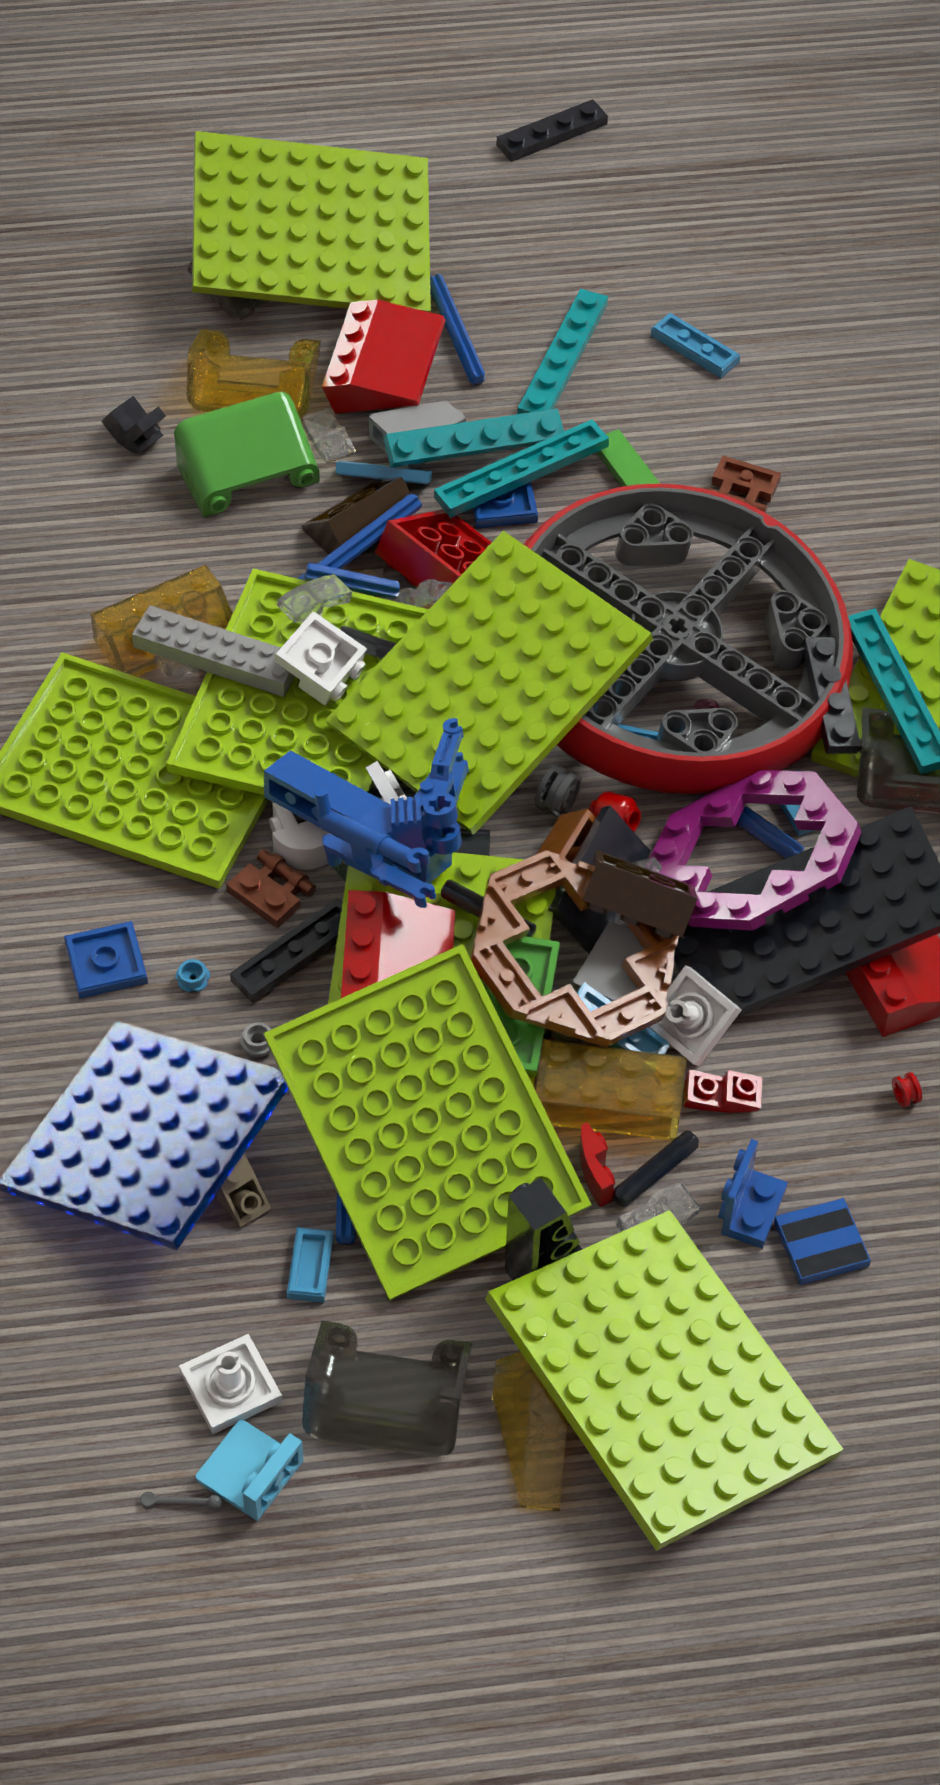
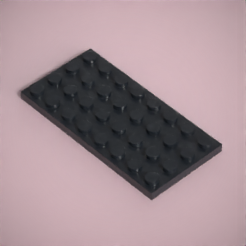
[673,806,940,1019]

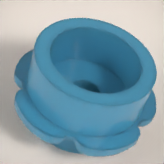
[175,959,210,992]

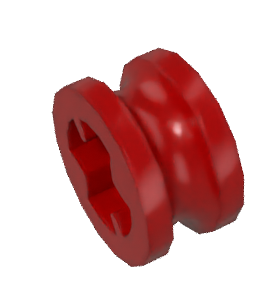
[892,1072,923,1108]

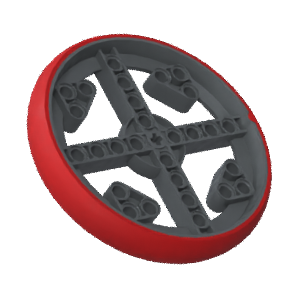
[524,483,853,794]

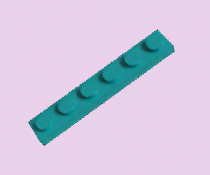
[517,288,608,414]
[383,408,564,467]
[434,419,609,518]
[848,608,940,774]

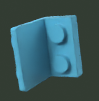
[196,1419,303,1521]

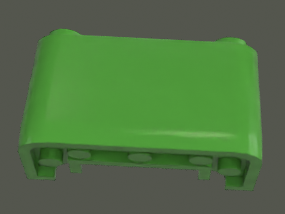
[174,392,320,517]

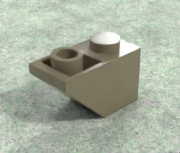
[194,1139,271,1227]

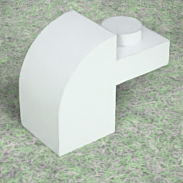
[269,803,332,870]

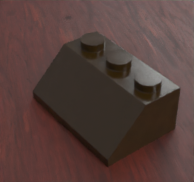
[301,476,411,554]
[582,850,698,939]

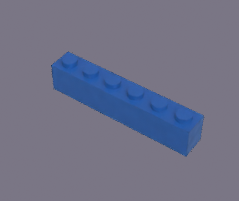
[264,750,452,883]

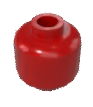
[589,791,641,832]

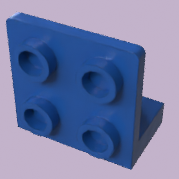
[718,1139,788,1249]

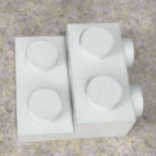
[274,611,367,706]

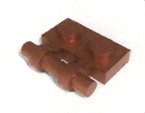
[707,456,781,513]
[226,849,317,929]

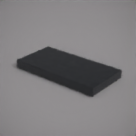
[548,806,650,954]

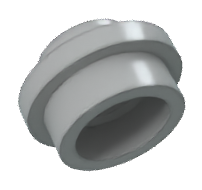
[240,1022,271,1057]

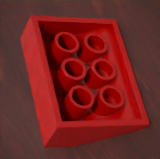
[322,300,446,414]
[375,509,492,603]
[341,890,455,998]
[846,934,940,1037]

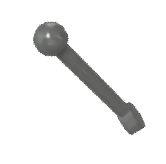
[140,1492,223,1510]

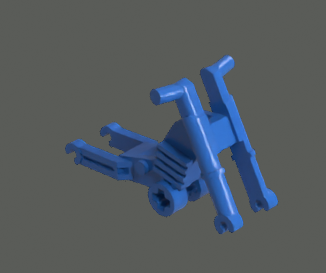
[314,718,469,908]

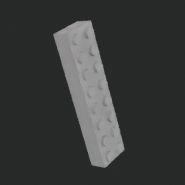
[132,605,296,697]

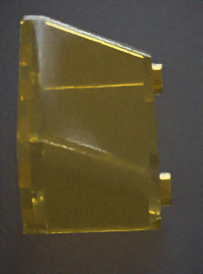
[187,329,321,419]

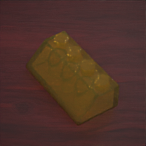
[90,564,233,677]

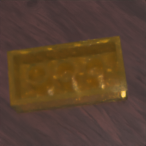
[536,1039,687,1141]

